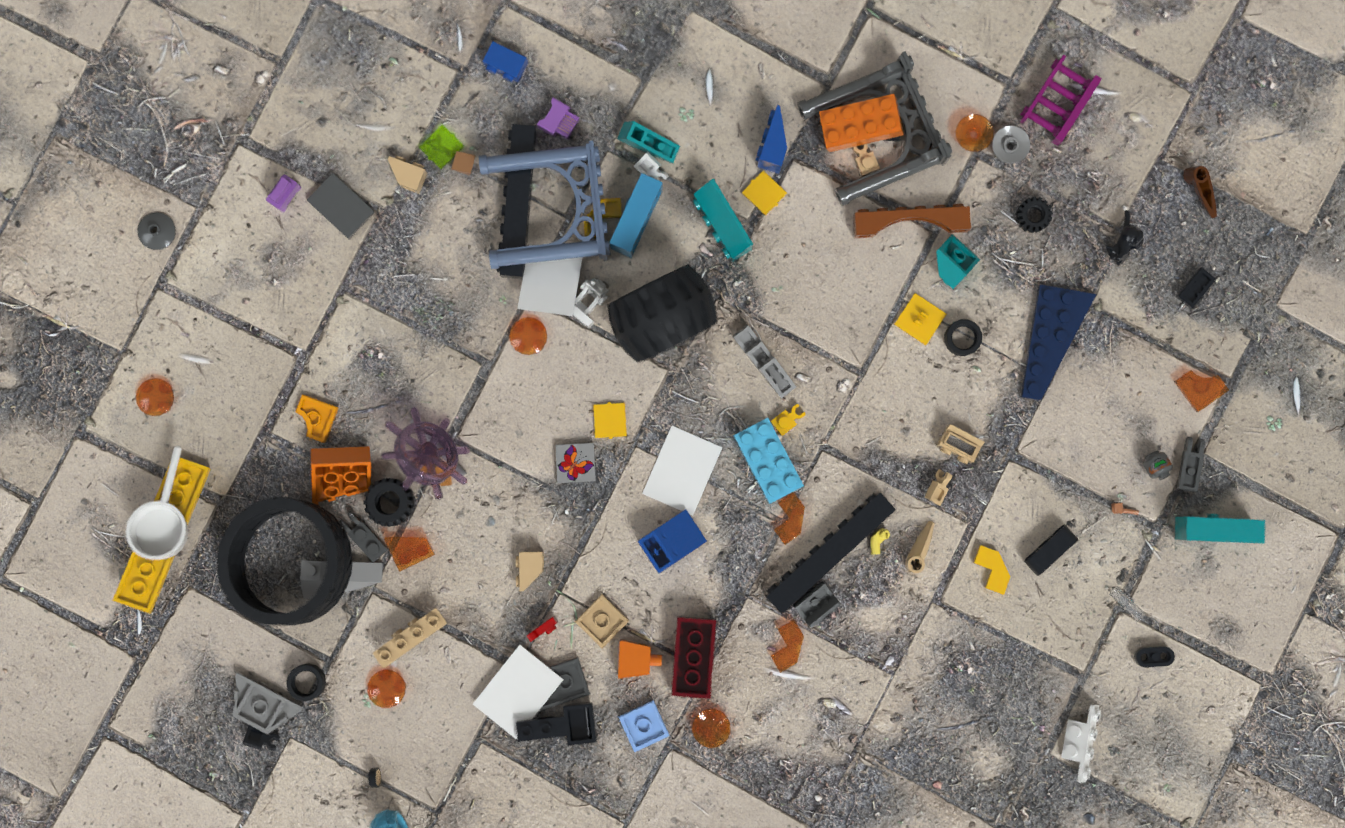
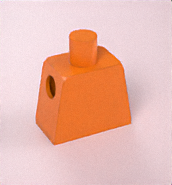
[618,640,662,678]

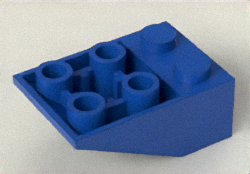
[755,105,787,174]
[638,509,707,573]

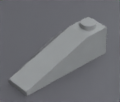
[300,560,383,599]

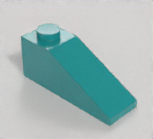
[617,121,680,163]

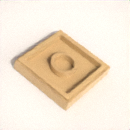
[575,594,629,649]

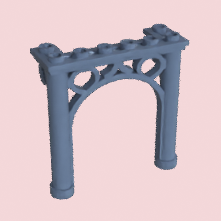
[479,141,611,269]

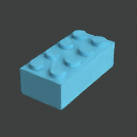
[733,418,804,504]

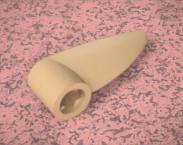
[905,521,935,573]

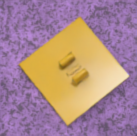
[894,293,947,346]

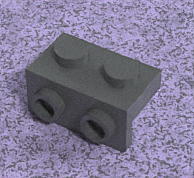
[793,581,841,628]

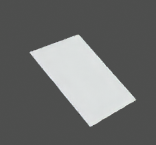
[517,244,582,316]
[642,426,722,516]
[473,645,563,739]

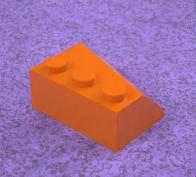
[310,446,371,505]

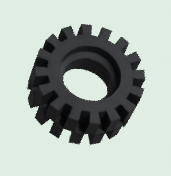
[1015,197,1053,233]

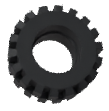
[363,478,415,526]

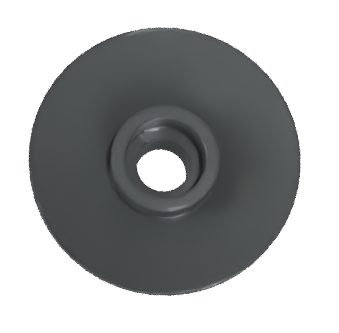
[137,212,176,250]

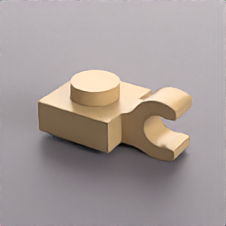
[925,469,952,506]

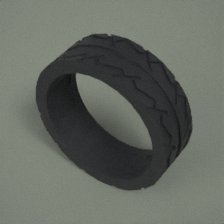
[217,497,353,626]

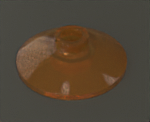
[955,114,994,152]

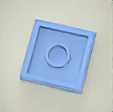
[618,700,670,752]

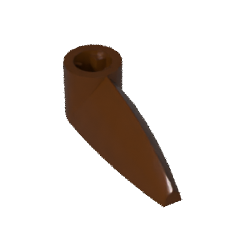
[1183,166,1217,219]

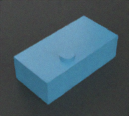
[609,173,663,258]

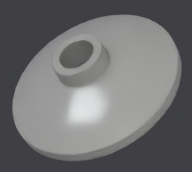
[992,126,1030,164]

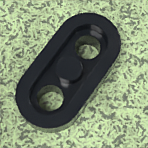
[1134,646,1175,668]

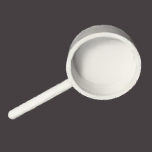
[126,446,188,560]

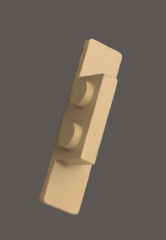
[373,608,447,668]

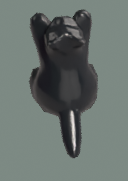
[1106,210,1144,266]

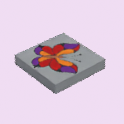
[556,443,596,483]

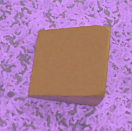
[451,151,476,175]

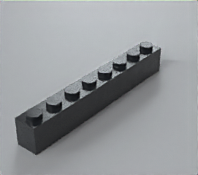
[497,124,537,279]
[766,493,896,614]

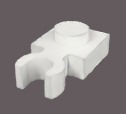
[634,152,669,181]

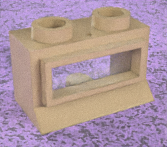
[937,424,985,464]

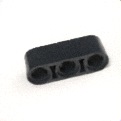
[1024,524,1078,576]

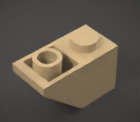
[388,156,427,194]
[516,552,544,591]

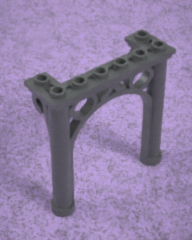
[797,51,952,206]

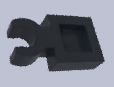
[242,725,280,751]

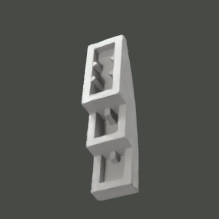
[732,325,796,399]

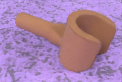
[1111,503,1139,515]

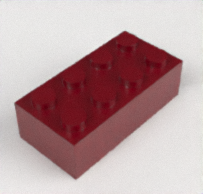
[671,616,716,699]

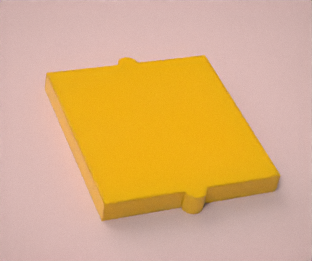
[742,170,787,216]
[593,402,627,439]

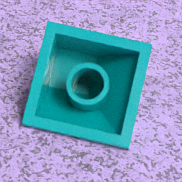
[936,234,980,289]

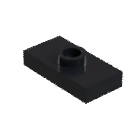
[1176,267,1216,309]

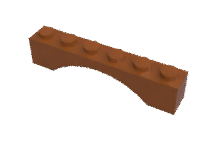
[853,204,971,238]

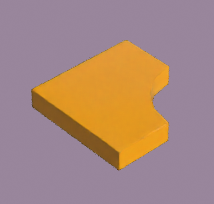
[295,394,339,443]

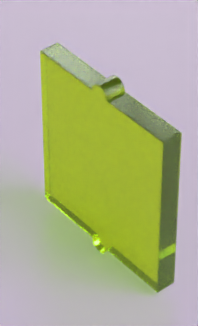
[419,124,464,169]

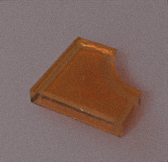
[1174,370,1229,413]

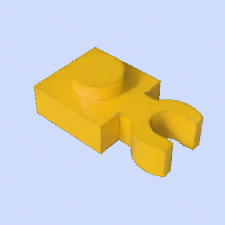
[770,404,806,436]

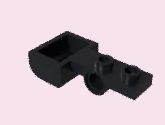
[516,702,597,746]

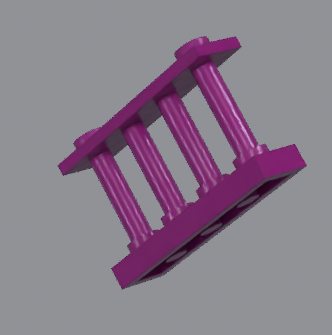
[1020,54,1102,146]

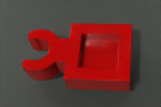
[526,616,558,642]

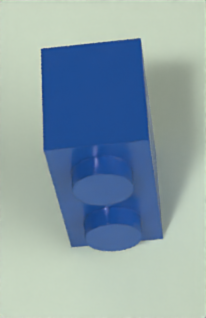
[482,41,528,82]

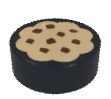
[368,768,381,788]

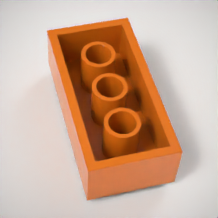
[819,94,904,153]

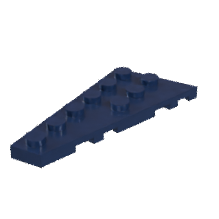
[1021,285,1097,401]

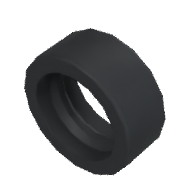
[944,319,982,356]
[286,663,326,702]

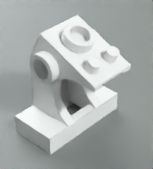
[573,278,609,328]

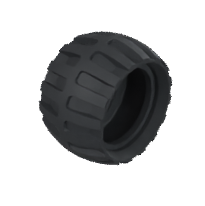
[608,264,717,363]

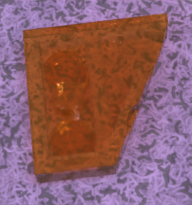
[384,537,435,572]

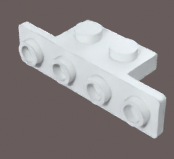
[1061,704,1101,783]

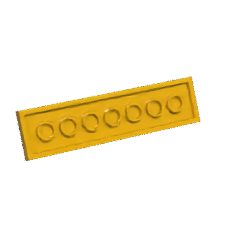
[112,458,211,614]

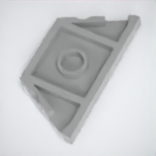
[233,673,303,734]

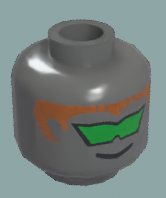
[1143,450,1173,480]

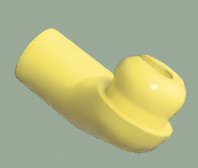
[870,528,890,554]

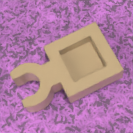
[853,144,880,177]

